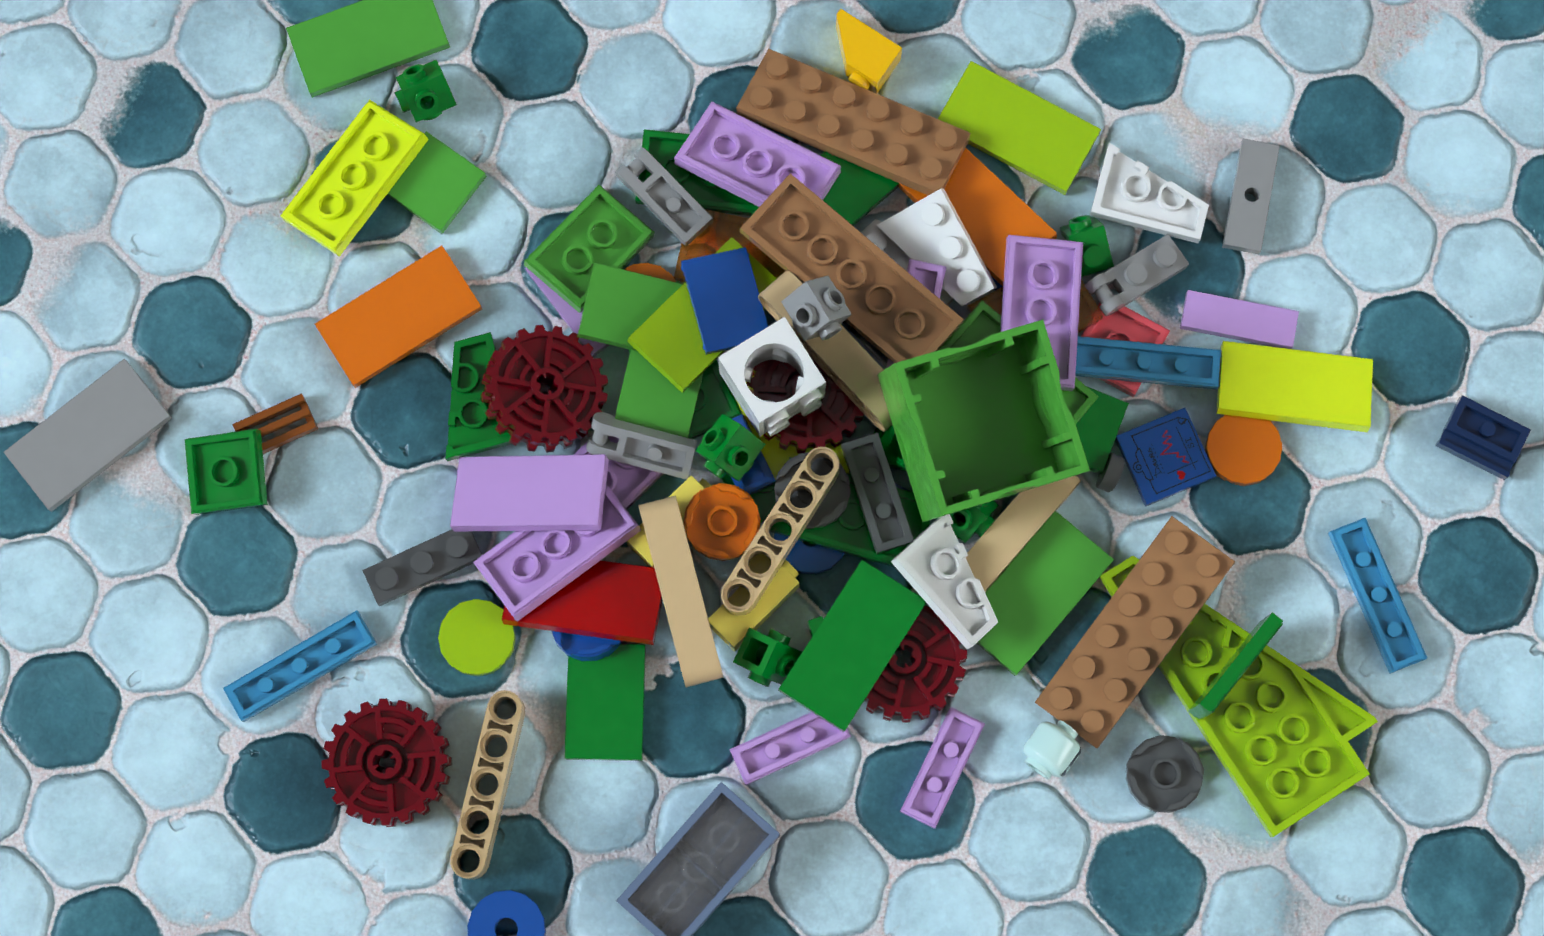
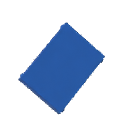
[681,247,768,355]

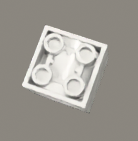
[718,317,826,436]

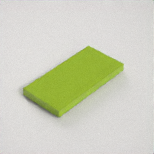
[938,61,1101,195]
[627,237,777,393]

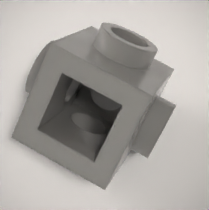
[781,276,852,341]

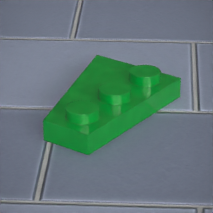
[445,332,512,461]

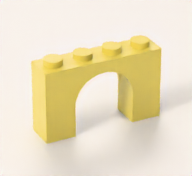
[626,475,799,652]

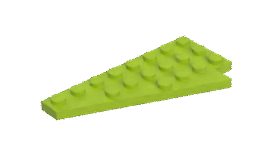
[1099,556,1378,837]

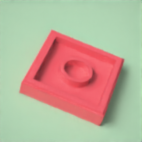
[1081,303,1170,397]

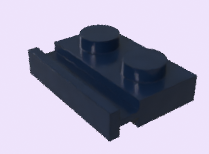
[1435,395,1531,480]

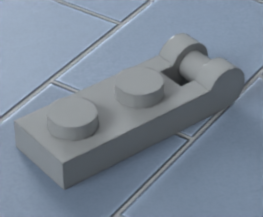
[615,147,713,246]
[1085,234,1189,317]
[586,412,698,480]

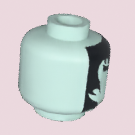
[1023,720,1081,780]

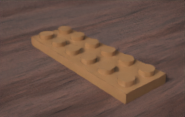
[736,48,970,195]
[740,173,964,363]
[1035,516,1235,749]

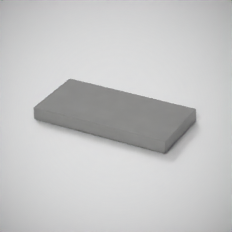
[4,359,172,512]

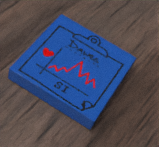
[1115,408,1216,507]

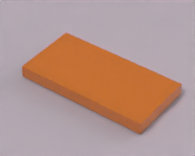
[899,148,1057,286]
[315,245,482,388]

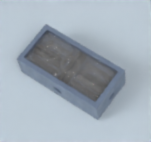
[616,782,780,936]

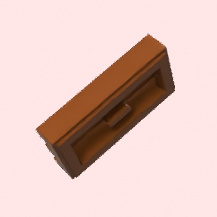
[232,393,318,454]

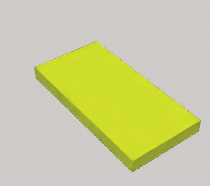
[280,100,429,257]
[1216,341,1373,432]

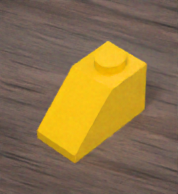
[836,8,902,94]

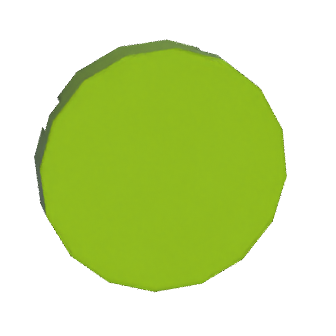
[438,599,516,677]

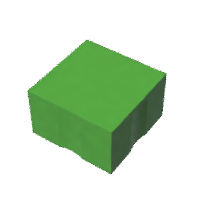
[877,320,1090,522]

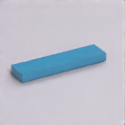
[1075,336,1221,390]
[1328,518,1427,674]
[223,610,377,722]

